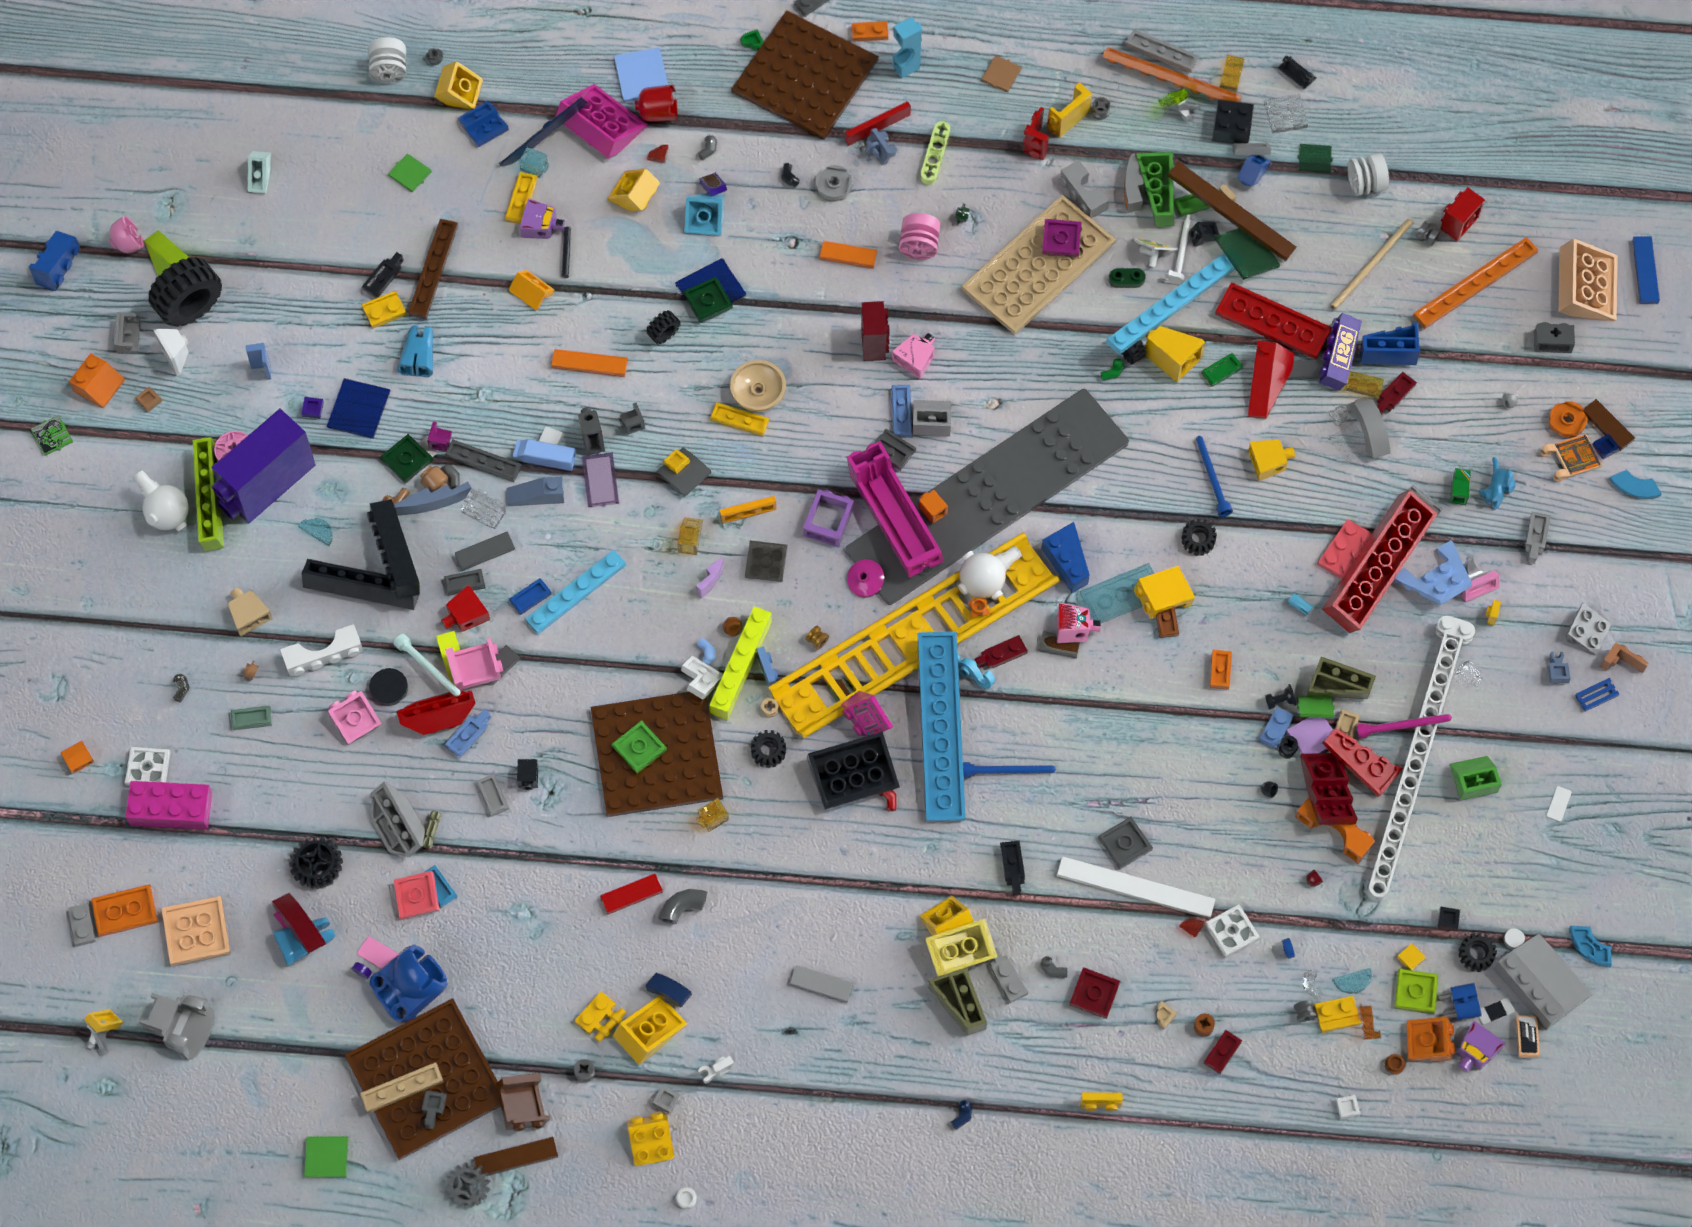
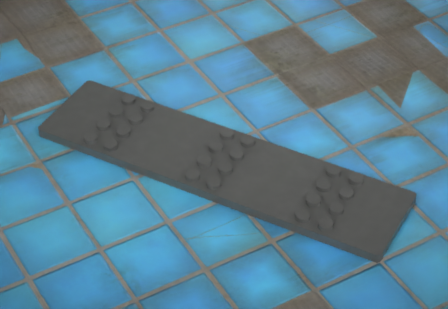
[846,388,1129,605]

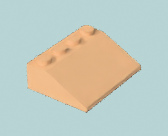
[1558,239,1617,321]

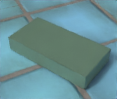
[231,706,272,730]

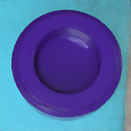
[351,962,372,979]

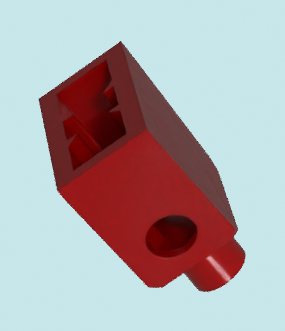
[441,585,490,632]

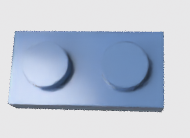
[757,646,779,687]
[1259,707,1294,749]

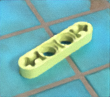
[921,121,950,185]

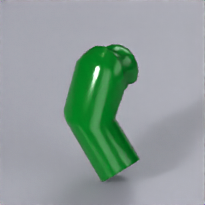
[1100,358,1124,381]

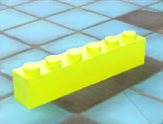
[709,606,772,721]

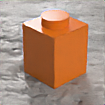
[919,490,948,524]

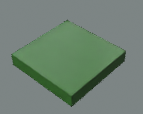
[612,720,667,774]
[305,1136,349,1178]

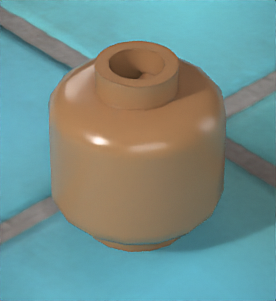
[420,466,448,493]

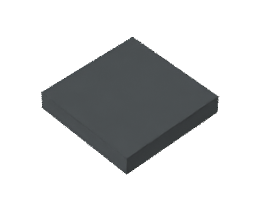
[1098,817,1153,869]

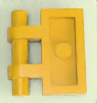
[574,991,627,1043]

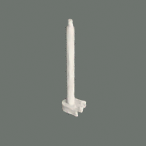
[1165,215,1191,285]

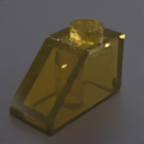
[678,517,703,555]

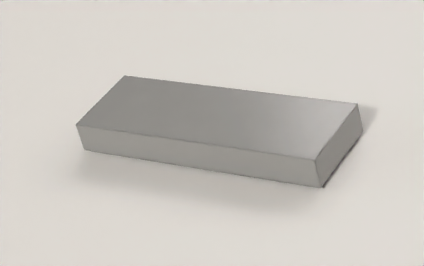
[790,965,854,1003]

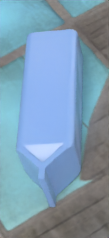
[513,439,576,471]

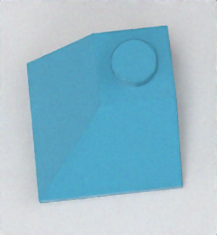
[684,193,725,236]

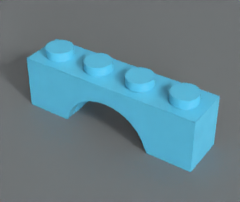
[892,17,923,78]

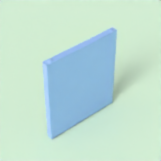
[614,47,668,102]

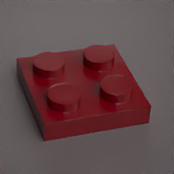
[1069,967,1121,1019]

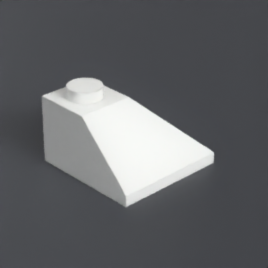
[154,329,189,376]

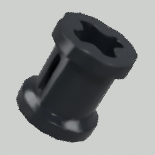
[1278,736,1298,759]

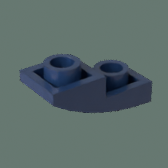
[645,972,692,1008]

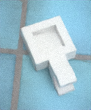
[698,1056,734,1083]

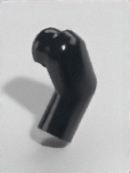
[782,163,800,187]

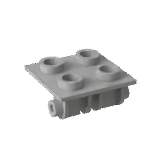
[1566,603,1611,655]

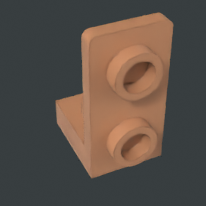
[1600,643,1649,673]

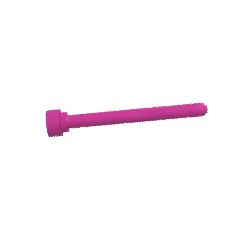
[1357,714,1452,739]

